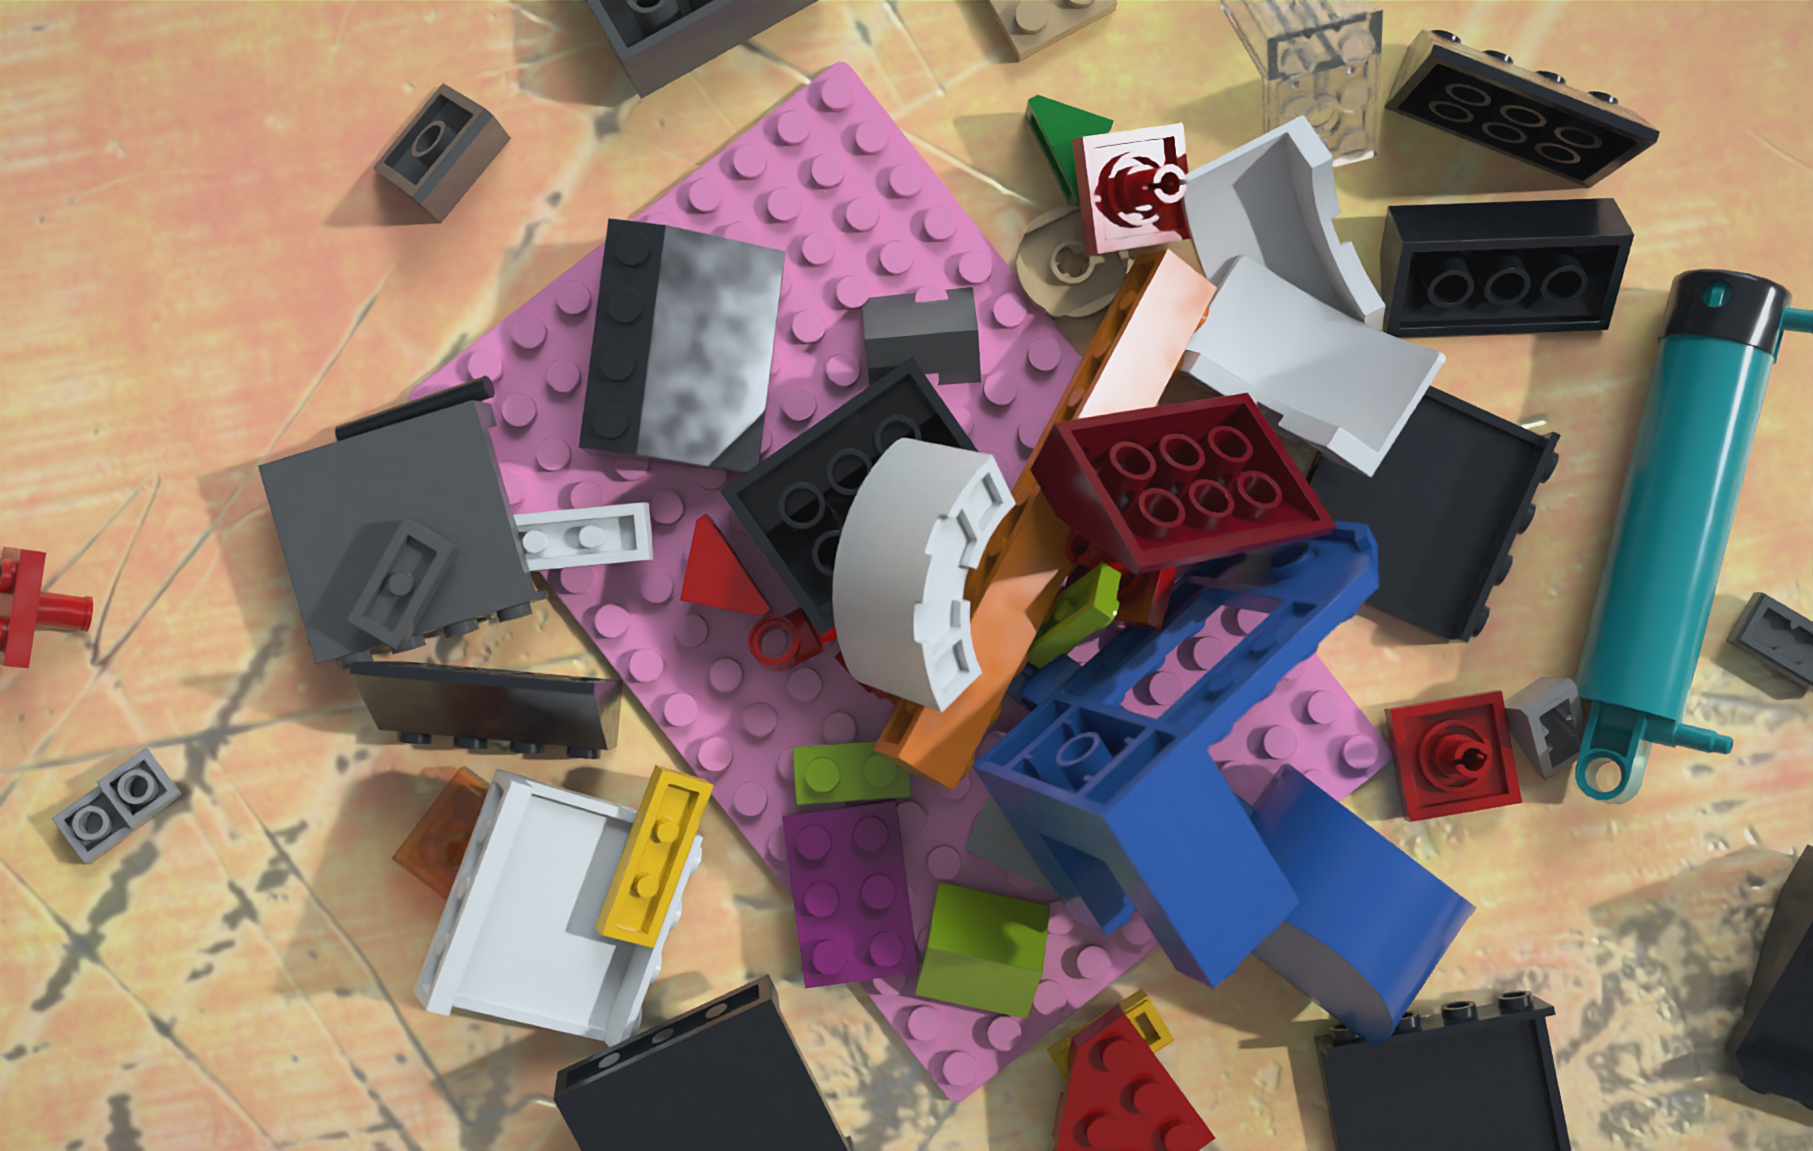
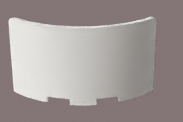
[1179,115,1386,331]
[1177,255,1446,477]
[832,438,1016,712]

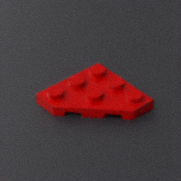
[1052,1004,1216,1151]

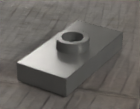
[1726,592,1813,692]

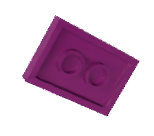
[782,799,919,989]

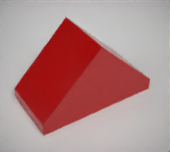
[680,514,774,618]

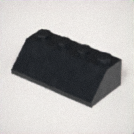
[1380,198,1635,338]

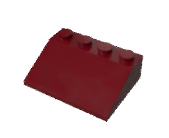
[1030,393,1337,575]

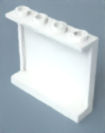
[413,768,703,1047]

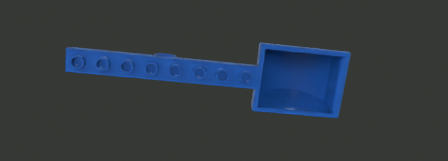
[1006,653,1477,1046]

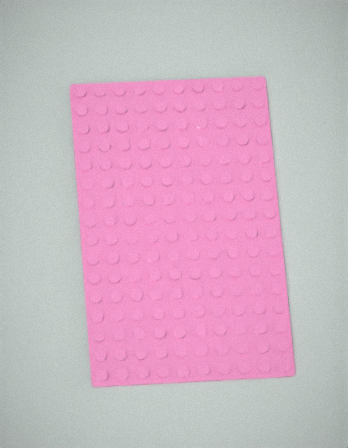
[408,61,1393,1102]

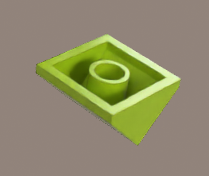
[915,881,1051,1019]

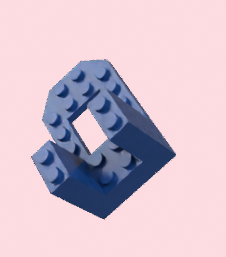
[972,520,1379,989]

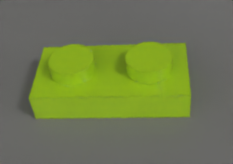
[1028,562,1121,668]
[793,740,911,805]

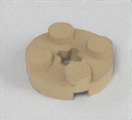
[1015,205,1129,321]

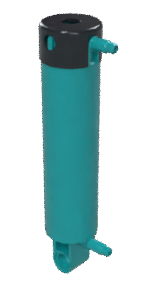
[1573,269,1813,805]

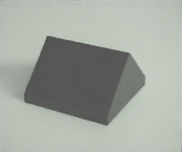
[373,83,511,223]
[862,287,981,386]

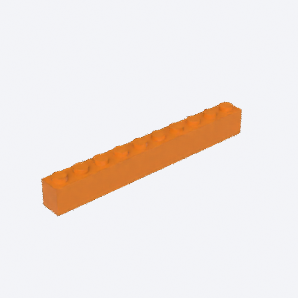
[873,249,1217,791]

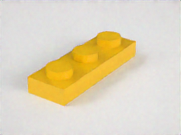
[595,764,714,949]

